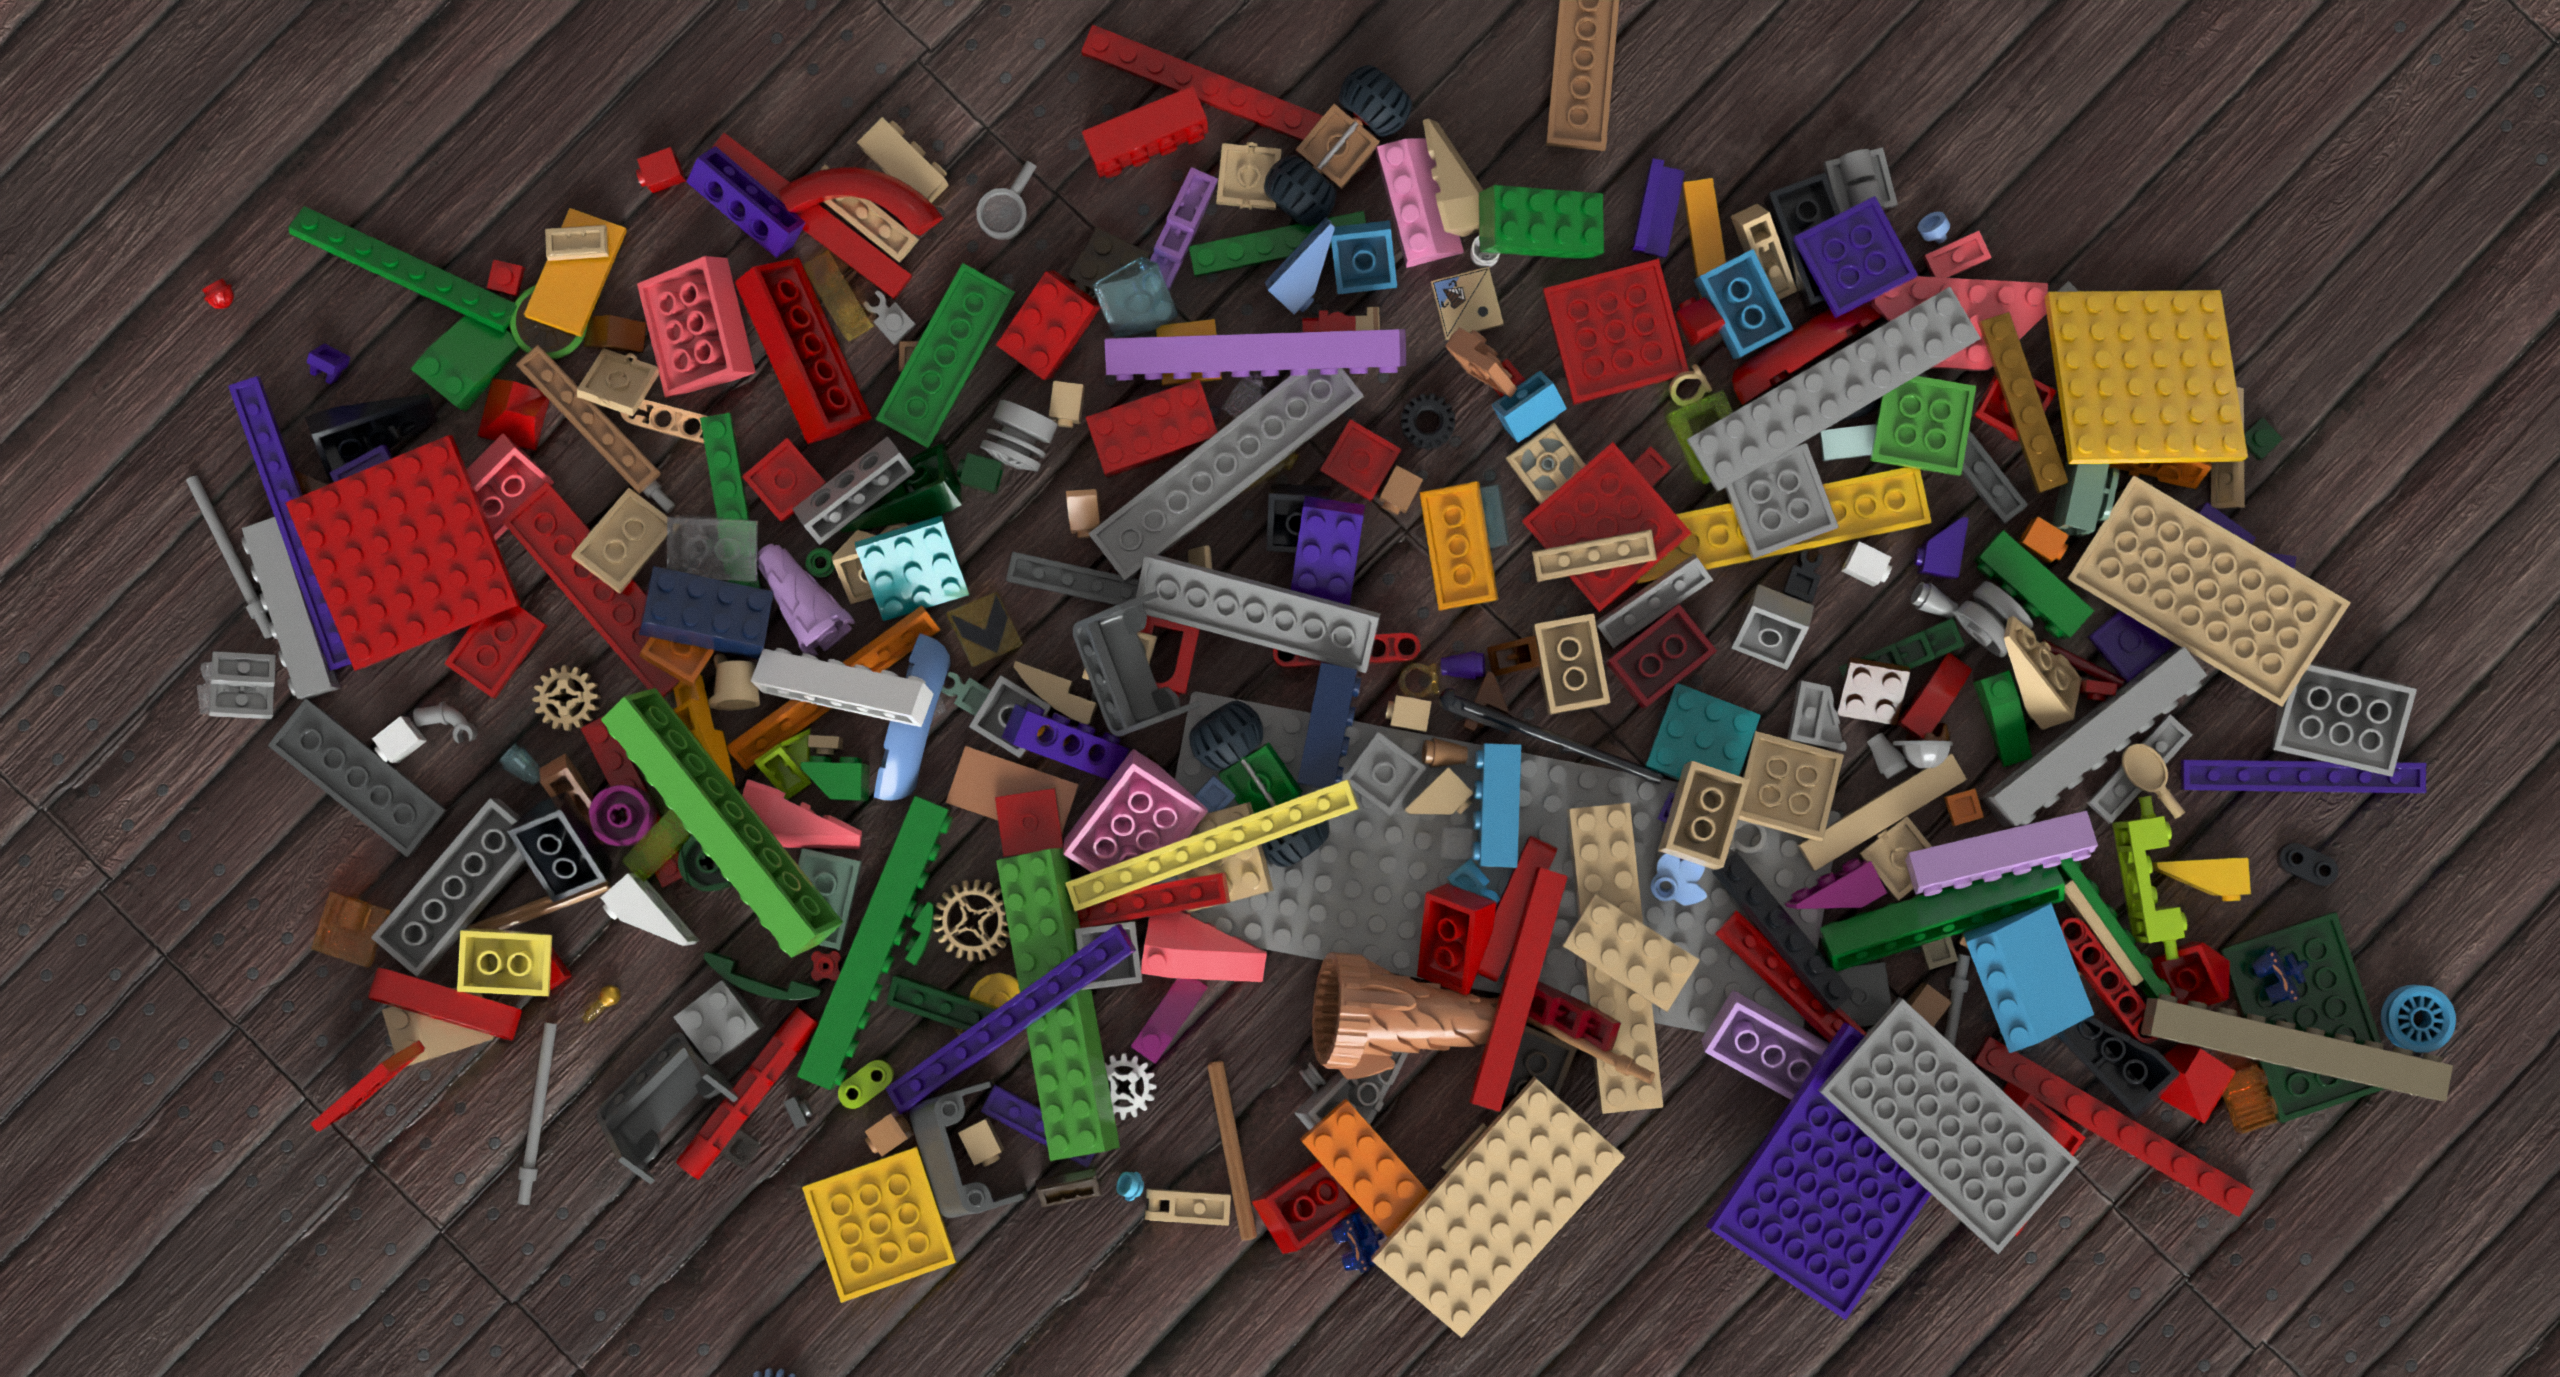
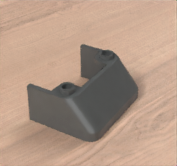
[1073,591,1200,737]
[596,1032,738,1185]
[910,1078,1028,1218]

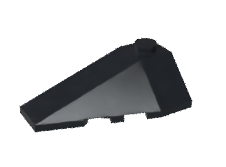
[305,393,438,483]
[2055,1016,2180,1119]

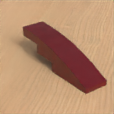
[1528,981,1621,1051]

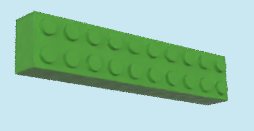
[601,688,843,958]
[996,848,1120,1161]

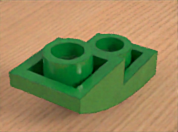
[905,901,936,965]

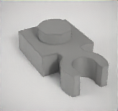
[863,290,916,346]

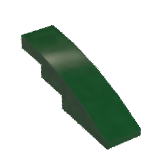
[1839,618,1966,678]

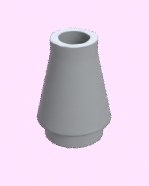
[1911,582,1958,619]
[1867,733,1908,779]

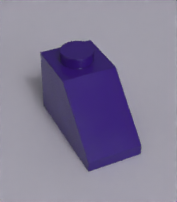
[1914,517,1969,580]

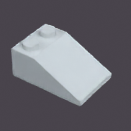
[600,873,700,946]

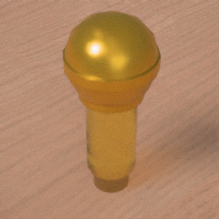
[582,985,621,1023]

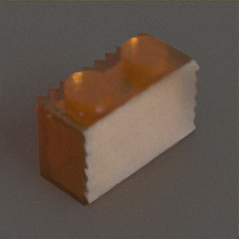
[2222,1063,2278,1134]

